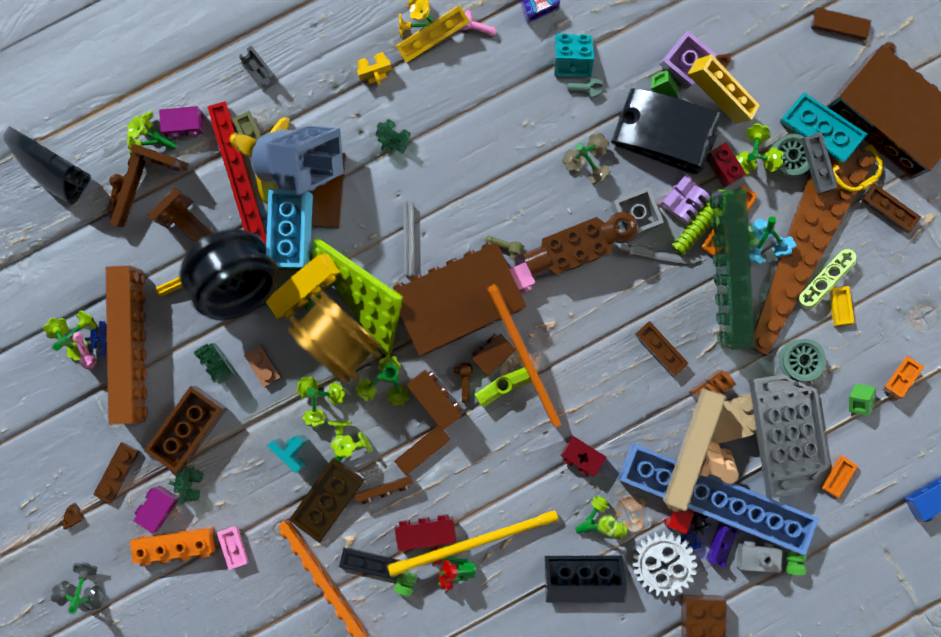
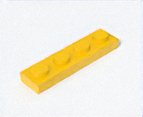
[396,4,470,63]

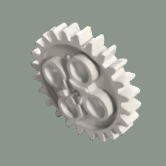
[633,531,697,597]

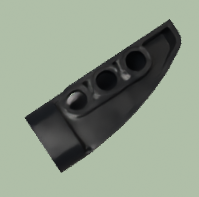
[3,126,91,205]

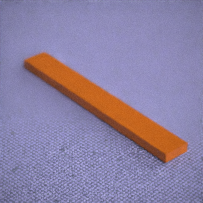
[488,284,562,428]

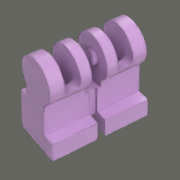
[659,174,711,225]

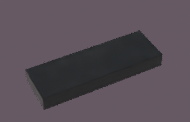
[339,547,400,580]

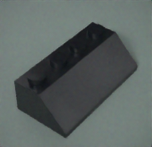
[545,555,627,603]

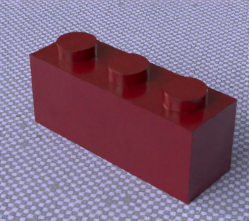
[395,514,456,551]

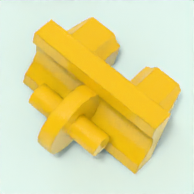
[357,52,392,87]

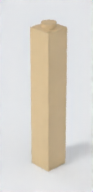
[663,388,726,511]

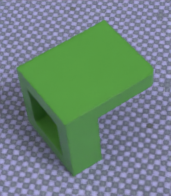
[651,69,679,98]
[849,384,876,416]

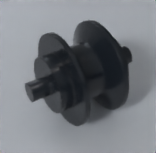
[691,511,711,535]

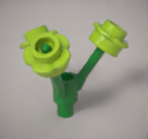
[575,495,627,541]

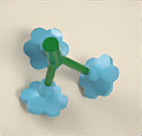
[742,216,796,265]

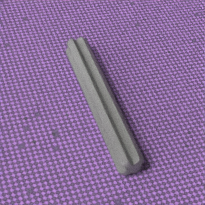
[403,202,415,277]

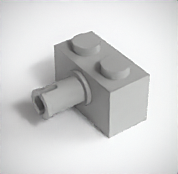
[736,540,782,573]

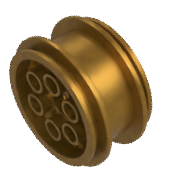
[288,292,382,383]

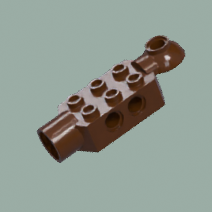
[523,212,638,278]

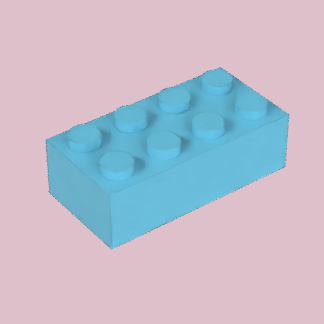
[266,190,313,270]

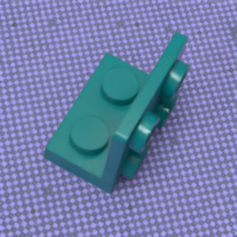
[554,33,594,77]

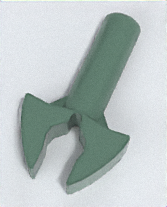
[567,77,603,99]

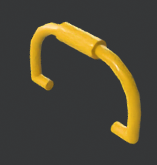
[832,144,883,192]

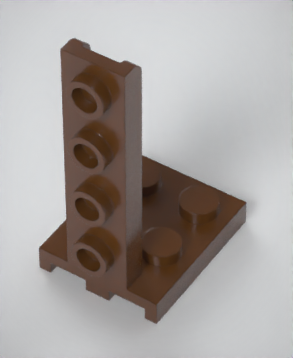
[110,143,189,227]
[147,187,213,244]

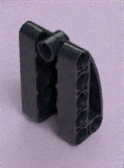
[611,88,722,174]

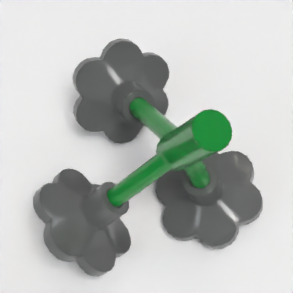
[50,562,105,614]

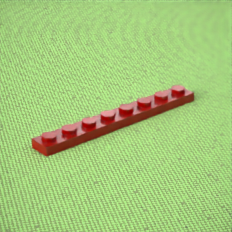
[207,101,267,246]

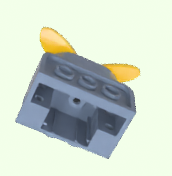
[230,117,344,204]

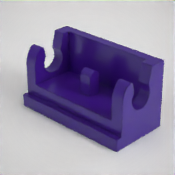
[706,523,739,568]

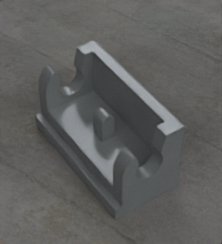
[239,46,278,92]

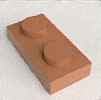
[244,345,281,388]

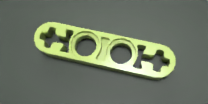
[799,249,856,310]

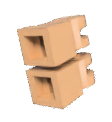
[699,440,739,483]

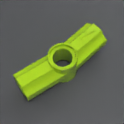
[474,367,531,408]

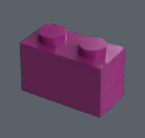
[159,106,204,139]
[133,485,180,534]

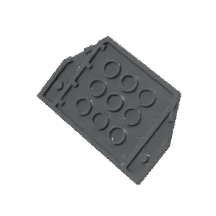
[749,375,829,499]

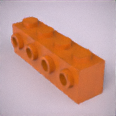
[130,527,216,566]

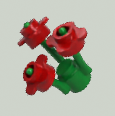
[430,545,476,594]

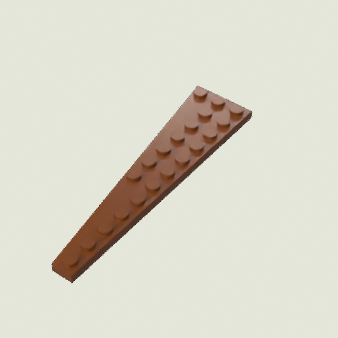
[748,149,875,355]

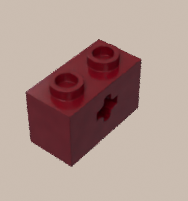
[706,142,746,189]
[560,435,607,477]

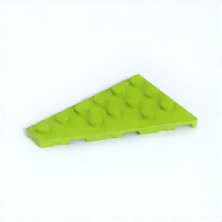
[311,238,403,355]

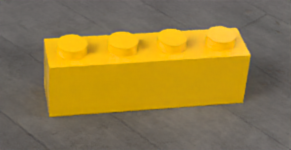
[688,54,760,124]
[266,254,341,319]

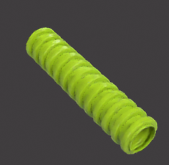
[672,190,732,256]

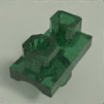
[375,119,411,154]
[169,466,203,503]

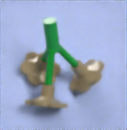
[562,133,611,185]

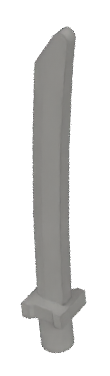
[619,244,701,265]

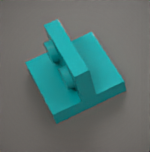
[267,435,309,473]

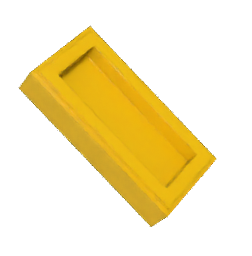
[829,286,855,326]

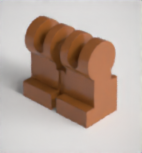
[689,370,736,403]

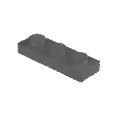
[801,132,838,194]

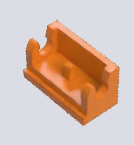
[883,356,924,400]

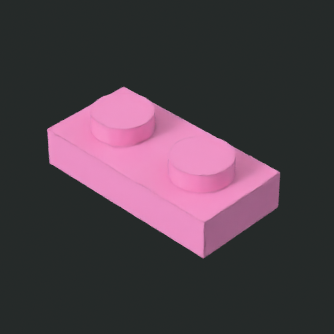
[217,525,249,570]

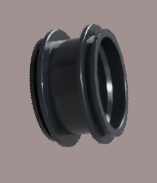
[179,229,279,321]

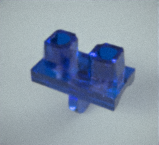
[85,321,107,357]

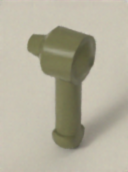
[485,235,524,261]

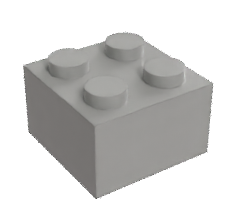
[611,187,664,235]

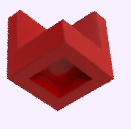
[664,508,695,534]

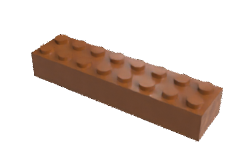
[106,265,148,425]

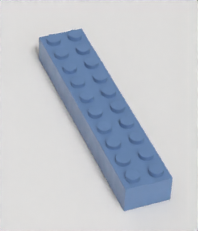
[617,443,819,555]

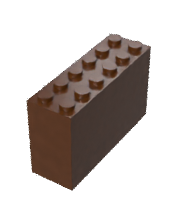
[826,45,941,179]
[393,242,527,357]

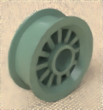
[769,134,809,178]
[779,339,826,381]

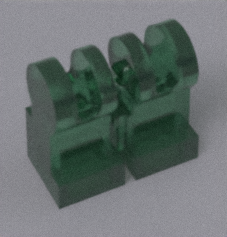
[194,343,236,385]

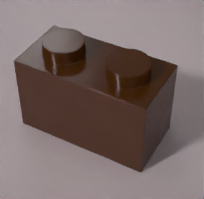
[472,333,516,376]

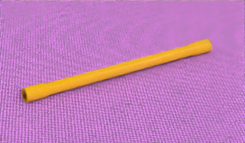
[388,510,559,577]

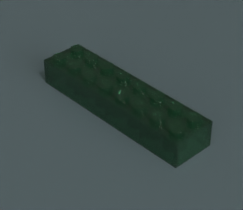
[709,189,755,349]

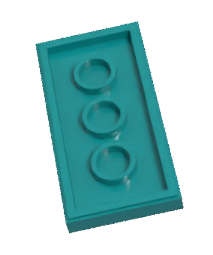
[780,92,868,165]

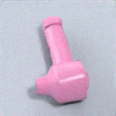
[461,10,496,36]
[73,332,97,369]

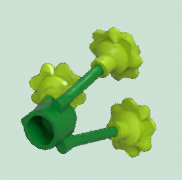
[355,355,409,406]

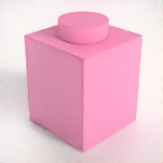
[510,262,535,294]

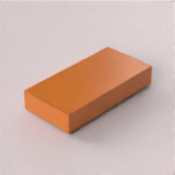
[820,455,858,499]

